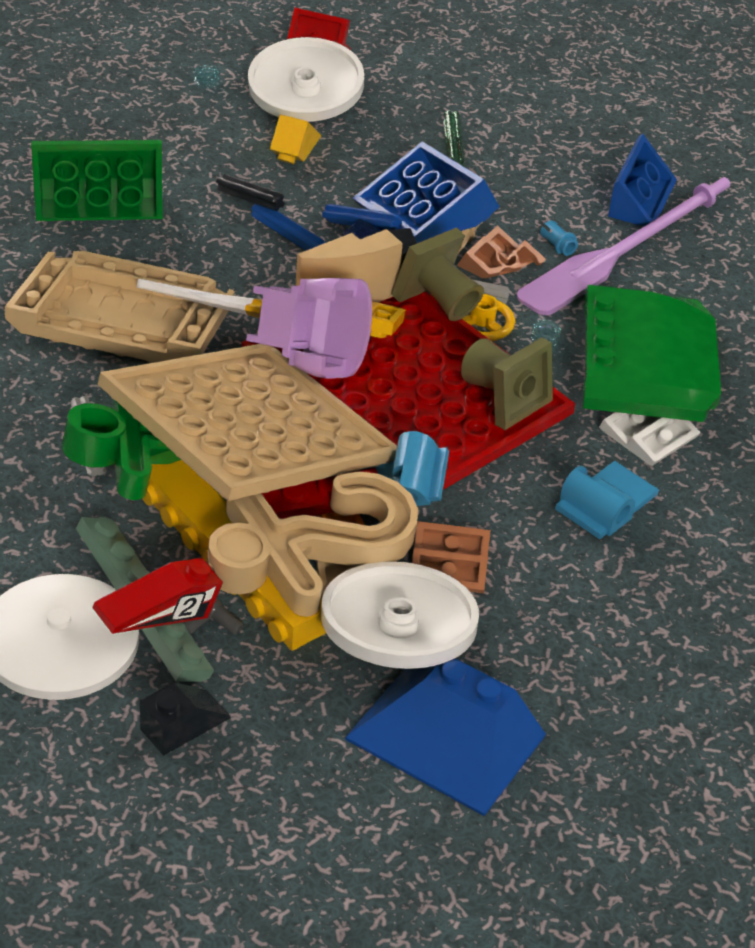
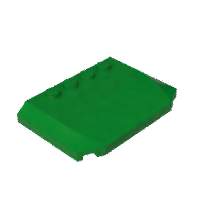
[583,285,721,422]

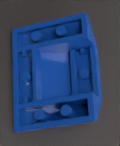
[345,658,546,816]

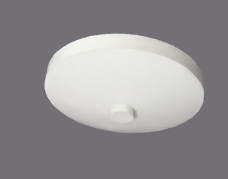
[248,37,364,122]
[321,562,479,669]
[0,574,139,700]

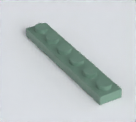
[76,517,214,682]

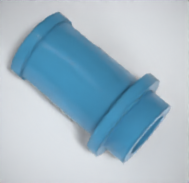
[540,220,578,256]

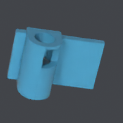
[360,431,449,506]
[555,461,659,539]

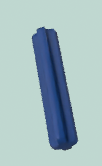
[251,204,326,251]
[322,204,402,231]

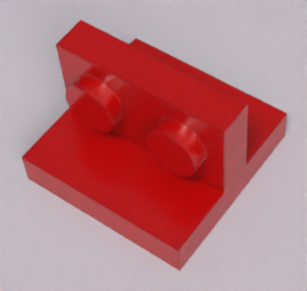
[287,7,351,51]

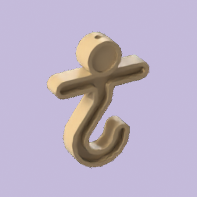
[207,472,418,617]

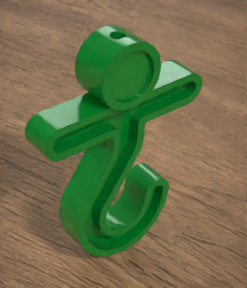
[61,400,182,500]

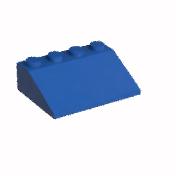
[353,141,500,243]

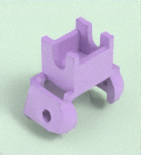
[246,278,372,379]

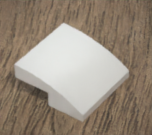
[599,412,701,466]

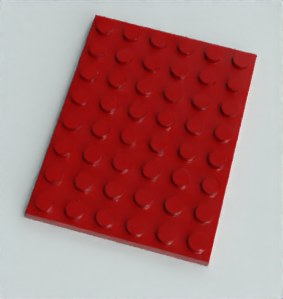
[241,292,576,490]

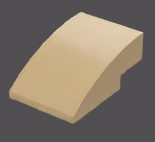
[296,229,402,302]

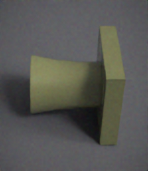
[391,228,484,321]
[461,337,553,430]

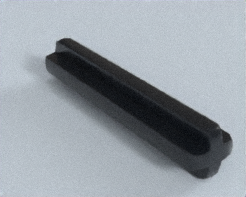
[216,174,285,211]

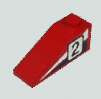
[92,558,223,634]

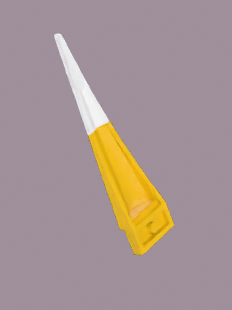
[137,279,406,338]

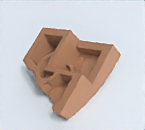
[457,225,546,278]

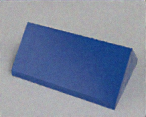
[608,134,677,226]

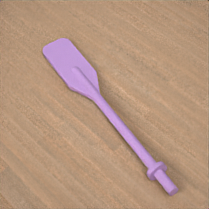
[517,177,730,315]

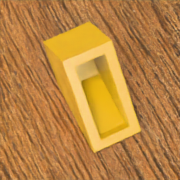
[270,114,321,165]

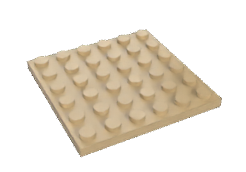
[98,344,397,501]

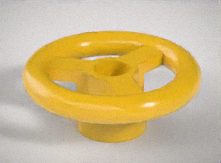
[462,294,515,341]

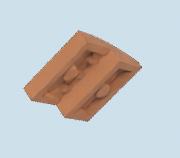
[412,521,491,593]

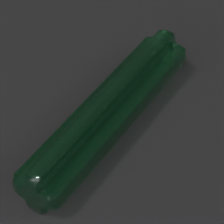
[444,110,465,167]

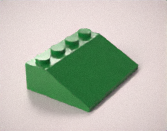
[31,140,163,221]

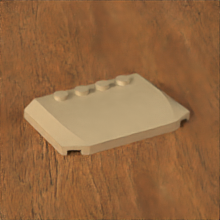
[5,251,235,363]

